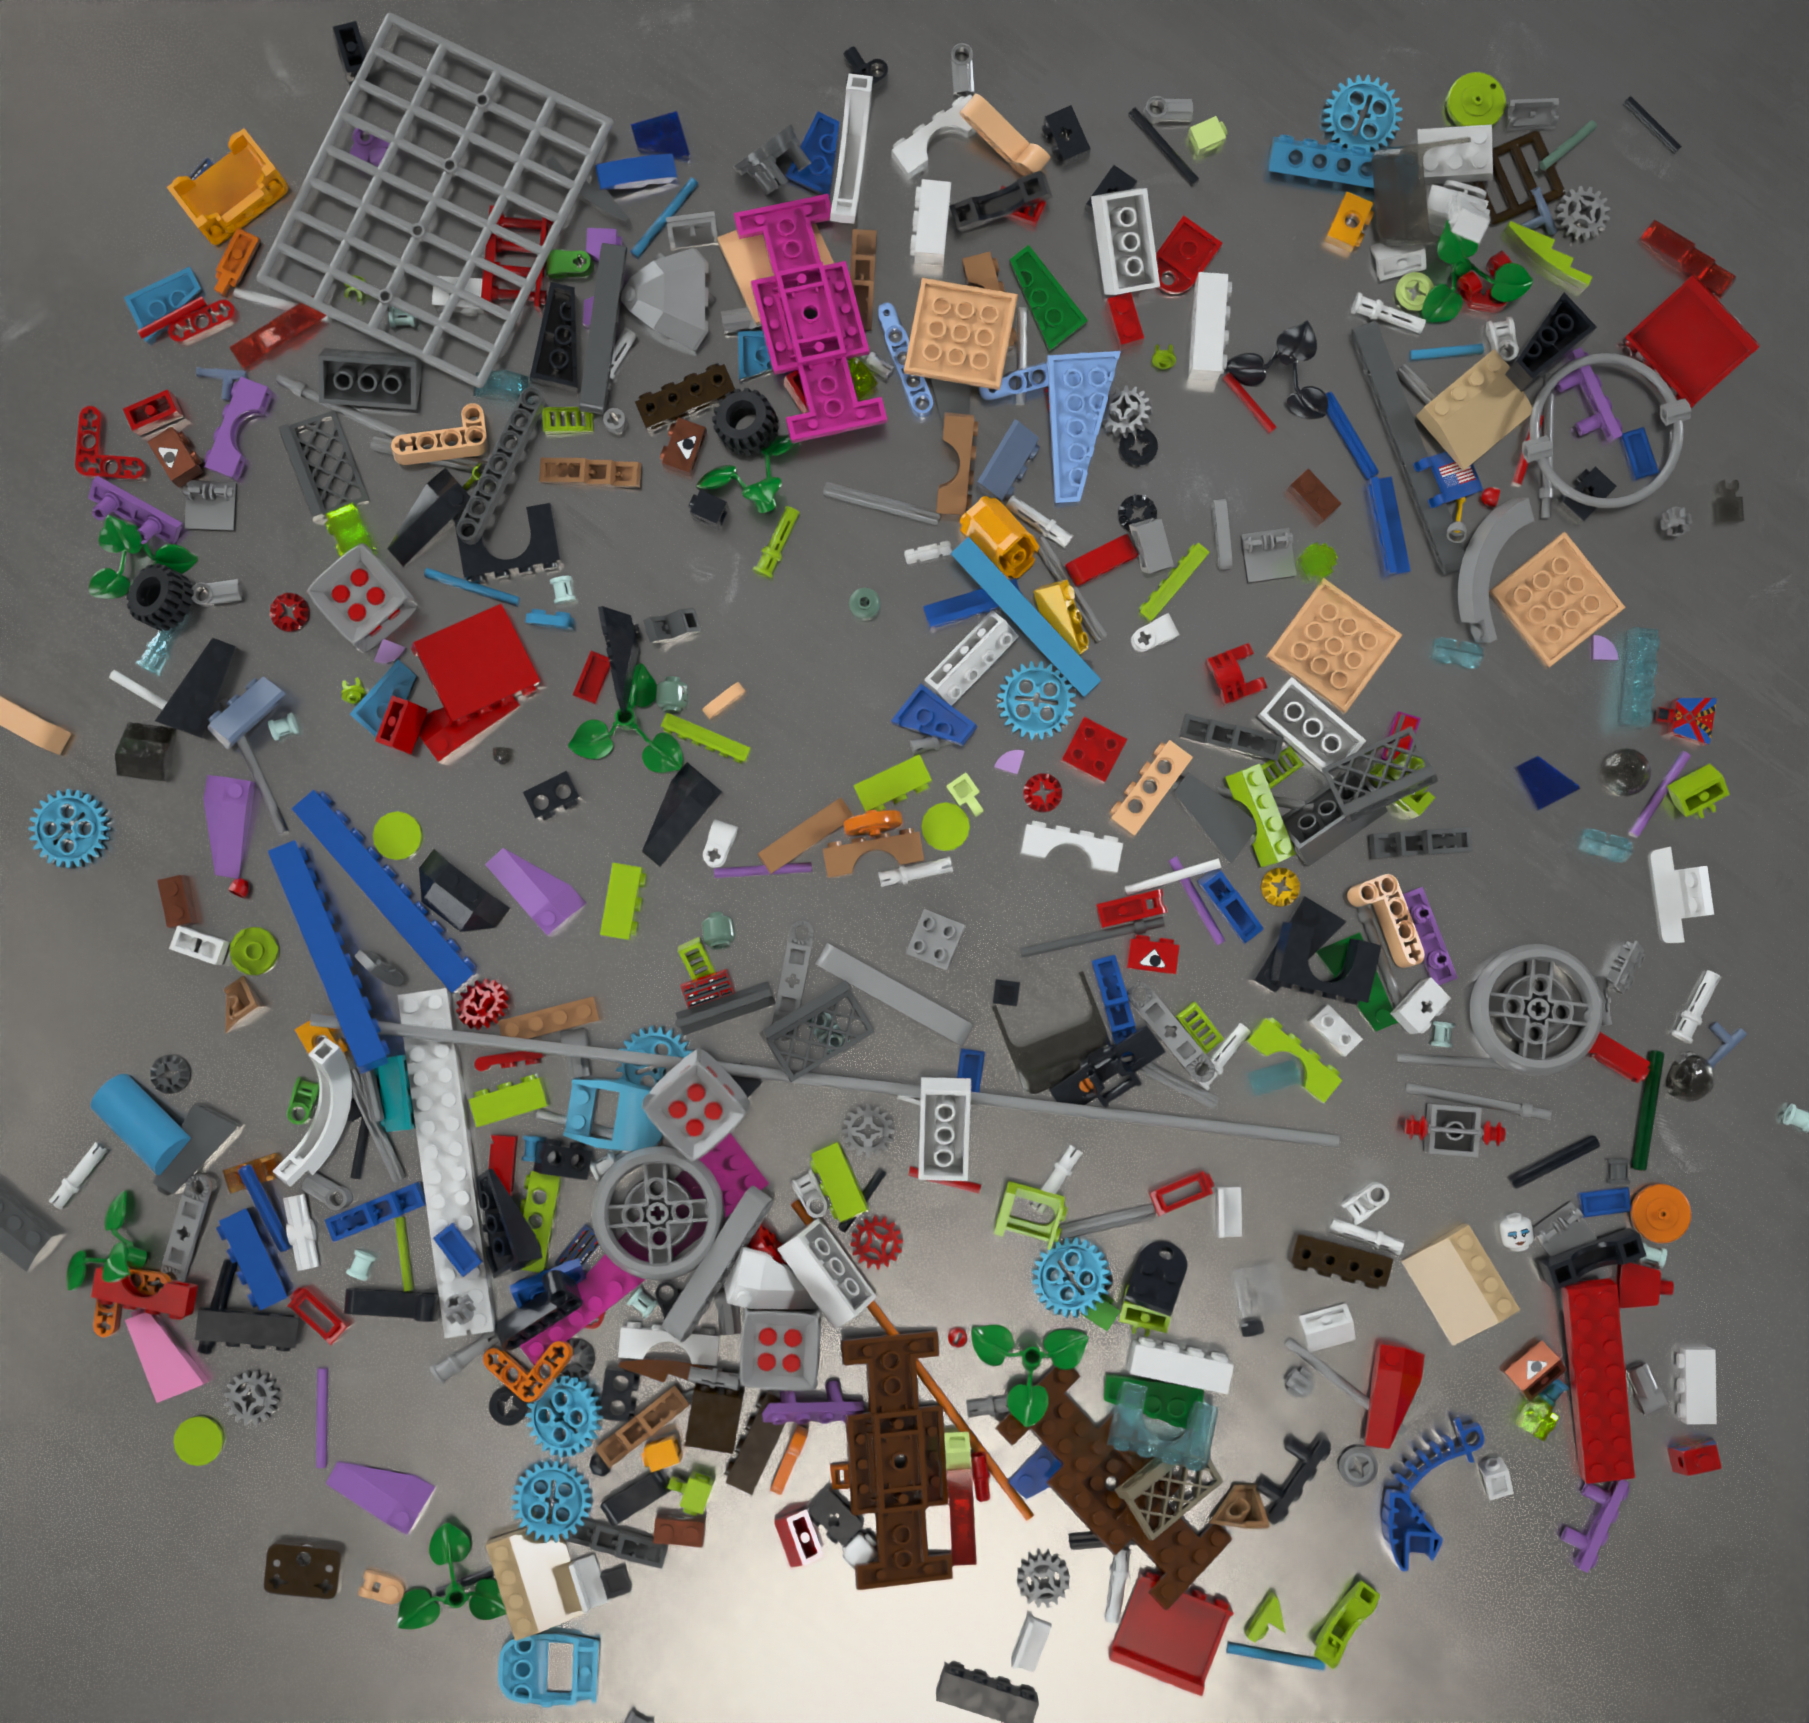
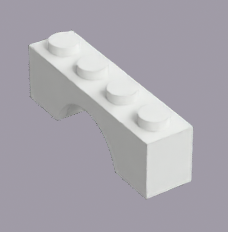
[892,94,976,180]
[1446,191,1490,243]
[1020,821,1123,873]
[618,1321,720,1366]

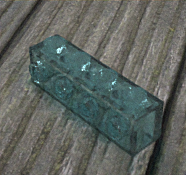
[1618,627,1660,729]

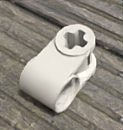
[1486,317,1519,365]
[1131,613,1180,652]
[703,819,738,868]
[790,1169,829,1218]
[1341,1182,1389,1225]

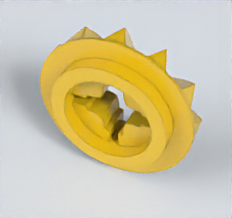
[1261,868,1300,907]

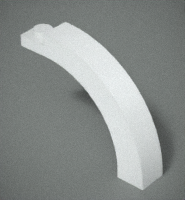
[830,74,873,224]
[272,1038,352,1187]

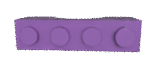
[583,228,622,330]
[204,377,273,481]

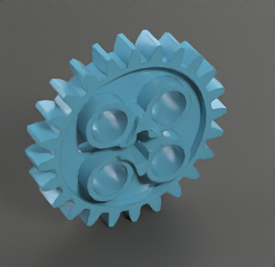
[1323,75,1403,152]
[997,661,1076,740]
[28,789,110,869]
[616,1025,693,1088]
[1032,1237,1112,1318]
[526,1376,603,1457]
[511,1461,591,1543]

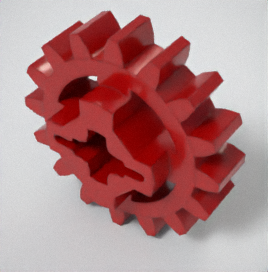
[456,978,509,1031]
[850,1215,903,1270]

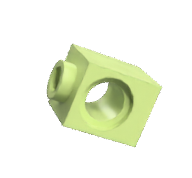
[1188,116,1228,156]
[944,1432,971,1471]

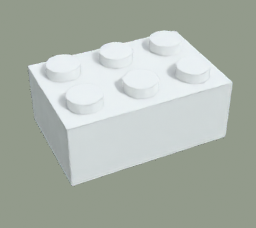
[1418,125,1493,185]
[910,179,951,266]

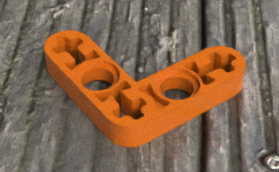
[93,1267,172,1337]
[483,1341,573,1402]
[770,1425,809,1496]

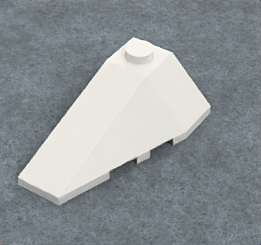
[724,1247,817,1309]

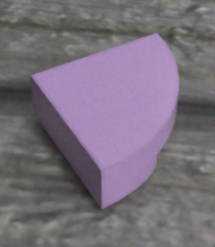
[1592,635,1618,661]
[374,639,407,664]
[994,750,1024,775]

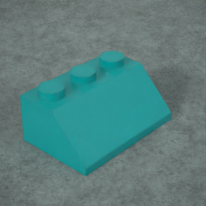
[374,1055,416,1132]

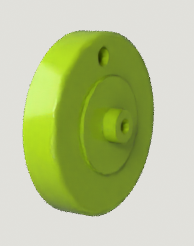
[1446,72,1506,127]

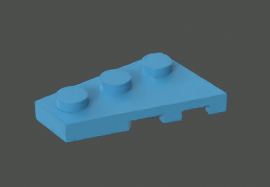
[123,266,202,342]
[738,330,792,381]
[350,659,417,747]

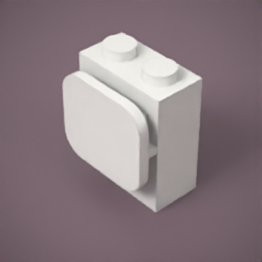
[1417,180,1490,227]

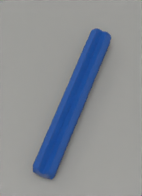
[1326,392,1379,479]
[238,1164,292,1252]

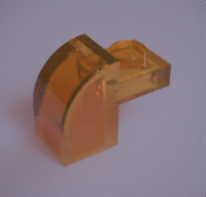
[222,1152,280,1194]

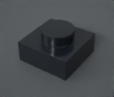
[993,979,1020,1006]
[600,1567,632,1600]

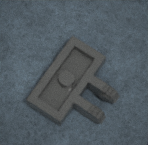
[354,949,404,987]

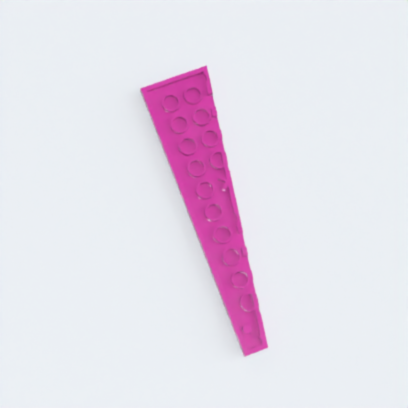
[520,1133,769,1366]

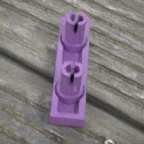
[1556,347,1623,443]
[88,476,182,544]
[1403,887,1458,985]
[762,1381,864,1425]
[1561,1480,1630,1573]

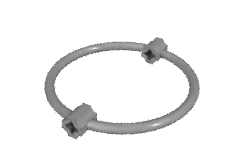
[1522,353,1691,508]

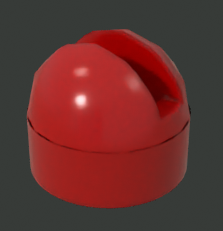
[1481,487,1500,508]
[228,878,250,899]
[948,1327,967,1348]

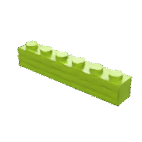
[1139,542,1210,623]
[661,712,751,764]

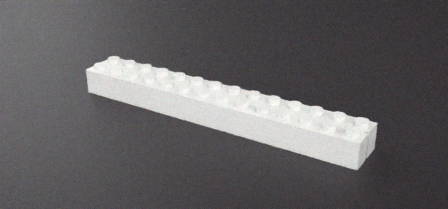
[397,988,497,1338]

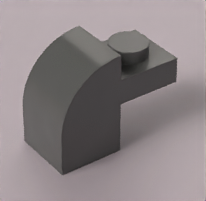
[643,608,701,645]

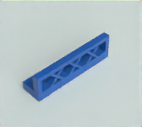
[1366,476,1411,577]
[923,579,1023,630]

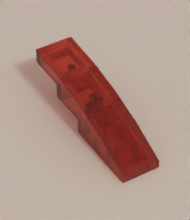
[1640,220,1736,299]
[229,295,327,369]
[947,1468,977,1566]

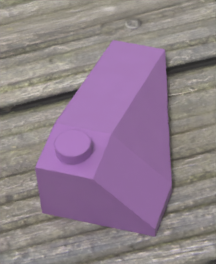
[203,775,256,879]
[485,848,587,936]
[325,1461,436,1535]

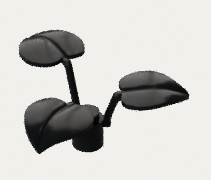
[1225,320,1328,419]

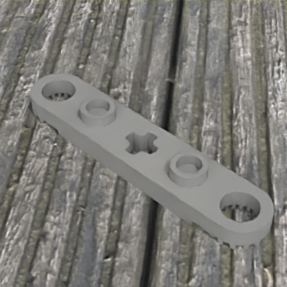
[772,920,814,1041]
[1128,982,1215,1082]
[159,1174,212,1287]

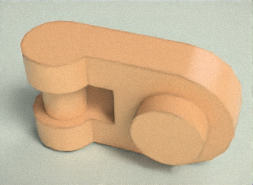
[358,1570,405,1604]

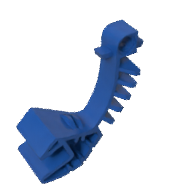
[1381,1417,1485,1572]

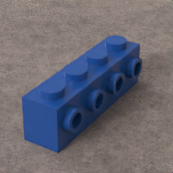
[216,1208,288,1311]

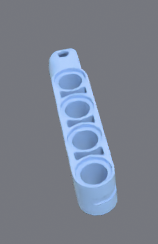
[879,303,933,418]
[978,352,1085,400]

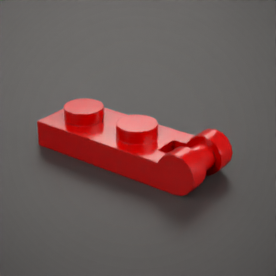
[1096,889,1168,928]
[474,1051,546,1071]

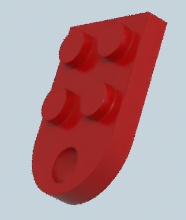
[1156,215,1223,294]

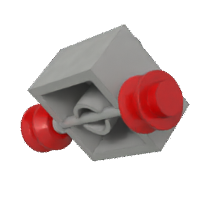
[1404,1103,1506,1157]

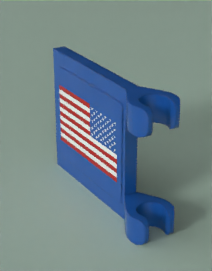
[1413,452,1483,508]

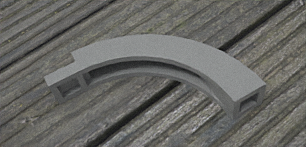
[1458,498,1534,643]

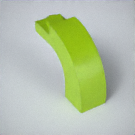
[1313,1581,1381,1669]

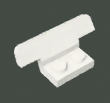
[1650,847,1714,943]

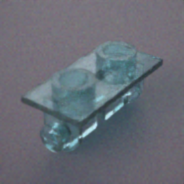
[1430,637,1484,668]
[1578,828,1633,863]
[1247,1060,1301,1097]

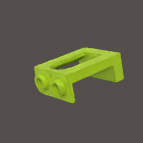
[1368,760,1436,819]
[994,1181,1068,1250]

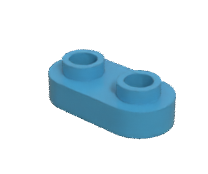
[525,609,575,629]

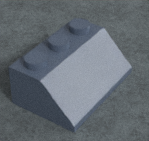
[976,419,1040,503]
[207,676,285,750]

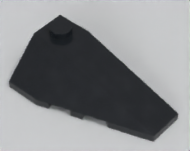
[387,468,470,568]
[598,606,642,713]
[642,762,724,868]
[476,1169,543,1279]

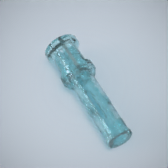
[135,622,180,674]

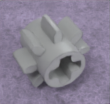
[1660,507,1692,537]
[443,1294,476,1325]
[1284,1367,1315,1399]

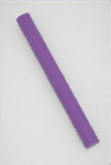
[1630,751,1691,837]
[1169,856,1226,945]
[714,862,812,878]
[316,1368,327,1468]

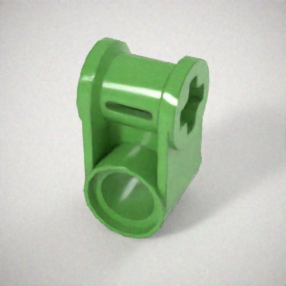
[546,250,594,279]
[287,1076,319,1125]

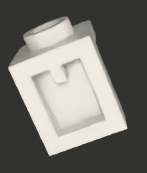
[1478,1457,1514,1501]

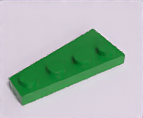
[1009,245,1088,352]
[1316,932,1398,1032]
[1103,1374,1204,1433]

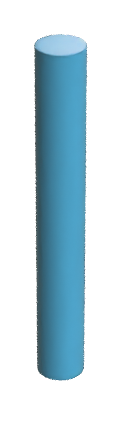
[1410,344,1484,360]

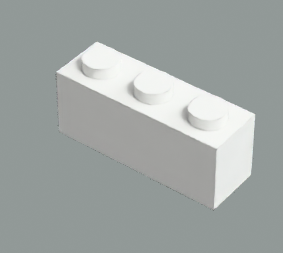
[1676,1347,1717,1424]

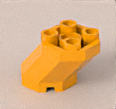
[960,496,1039,579]

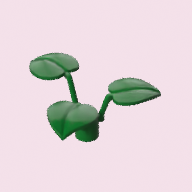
[1422,220,1533,322]
[696,434,795,513]
[88,515,197,599]
[568,663,683,773]
[66,1190,147,1291]
[971,1325,1089,1427]
[397,1523,507,1630]

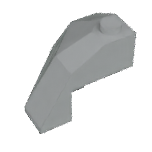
[621,248,709,351]

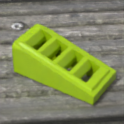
[542,407,594,435]
[1261,746,1304,790]
[678,937,716,980]
[1174,1001,1224,1054]

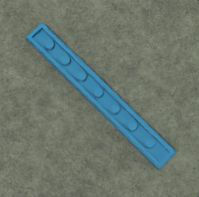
[950,537,1102,697]

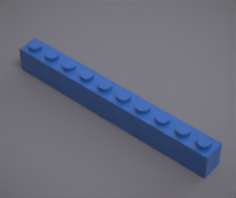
[291,789,477,993]
[268,840,390,1074]

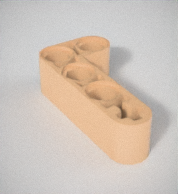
[959,93,1051,176]
[391,403,488,465]
[0,696,71,755]
[1347,874,1425,968]

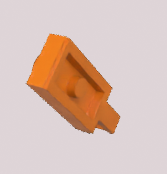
[214,228,261,297]

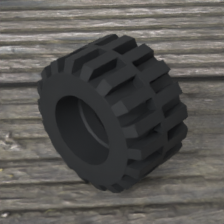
[712,388,779,456]
[127,563,194,631]

